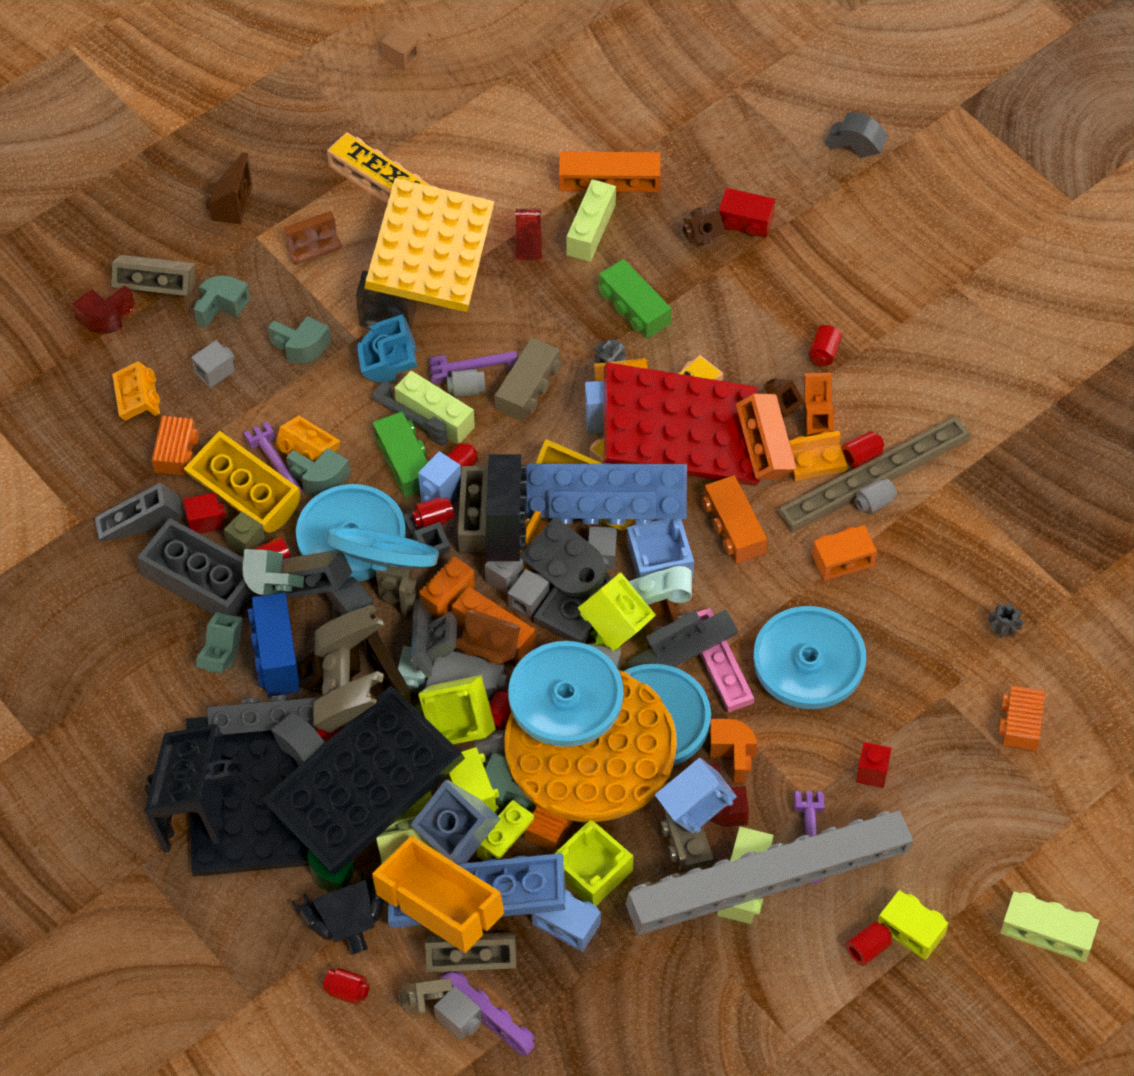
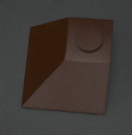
[206,152,252,224]

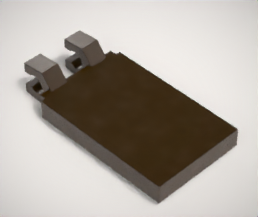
[358,614,411,704]

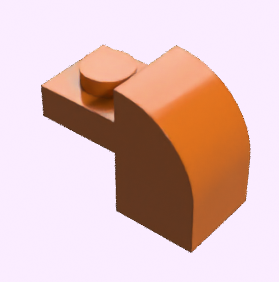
[803,373,834,435]
[710,719,757,783]

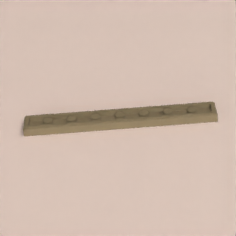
[777,416,971,533]

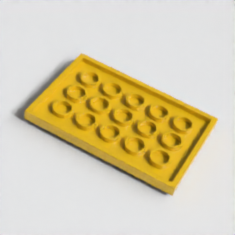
[364,178,495,312]

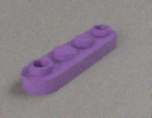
[439,971,535,1057]

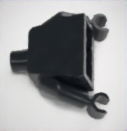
[292,870,383,955]

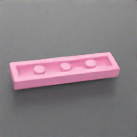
[697,608,754,713]

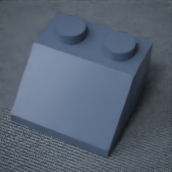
[411,780,500,864]

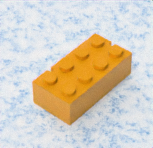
[372,835,504,953]

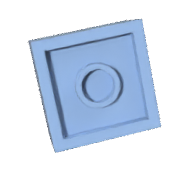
[627,519,694,578]
[655,758,737,834]

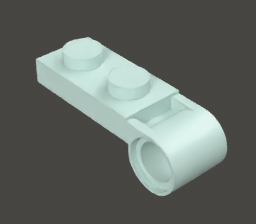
[629,566,692,605]

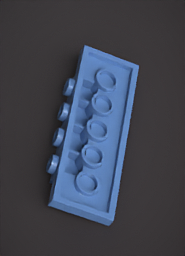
[526,464,687,525]
[388,853,566,928]

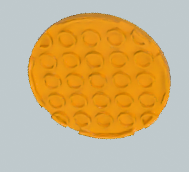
[505,670,677,822]

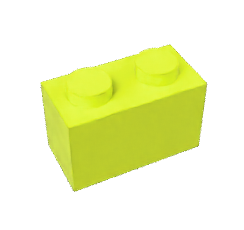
[878,890,949,961]

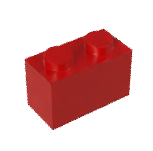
[719,187,776,238]

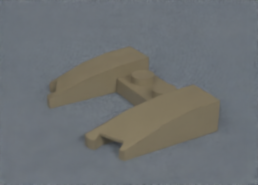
[313,605,383,733]

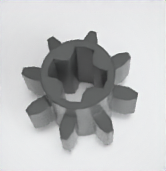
[594,339,627,363]
[988,603,1024,638]

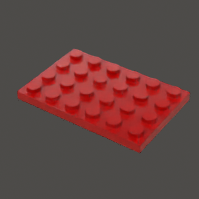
[604,362,760,486]

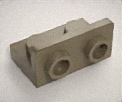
[376,567,417,618]
[660,810,714,872]
[399,978,452,1014]

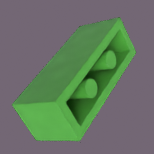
[598,259,672,339]
[373,412,429,498]

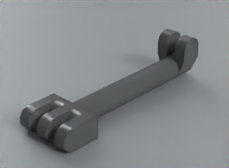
[372,381,448,446]

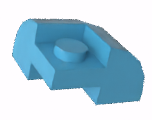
[358,314,418,382]

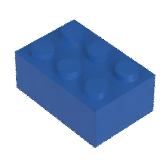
[248,592,301,697]

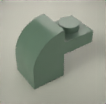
[194,276,250,328]
[268,316,331,363]
[286,448,351,496]
[242,549,304,595]
[196,612,243,673]
[485,753,537,812]

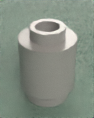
[447,369,485,397]
[855,478,897,515]

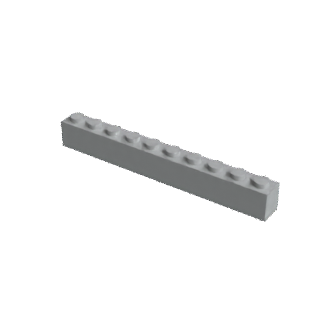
[625,810,913,935]

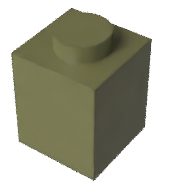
[224,511,266,557]

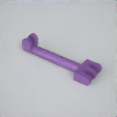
[428,351,518,384]
[243,422,302,493]
[793,791,825,884]

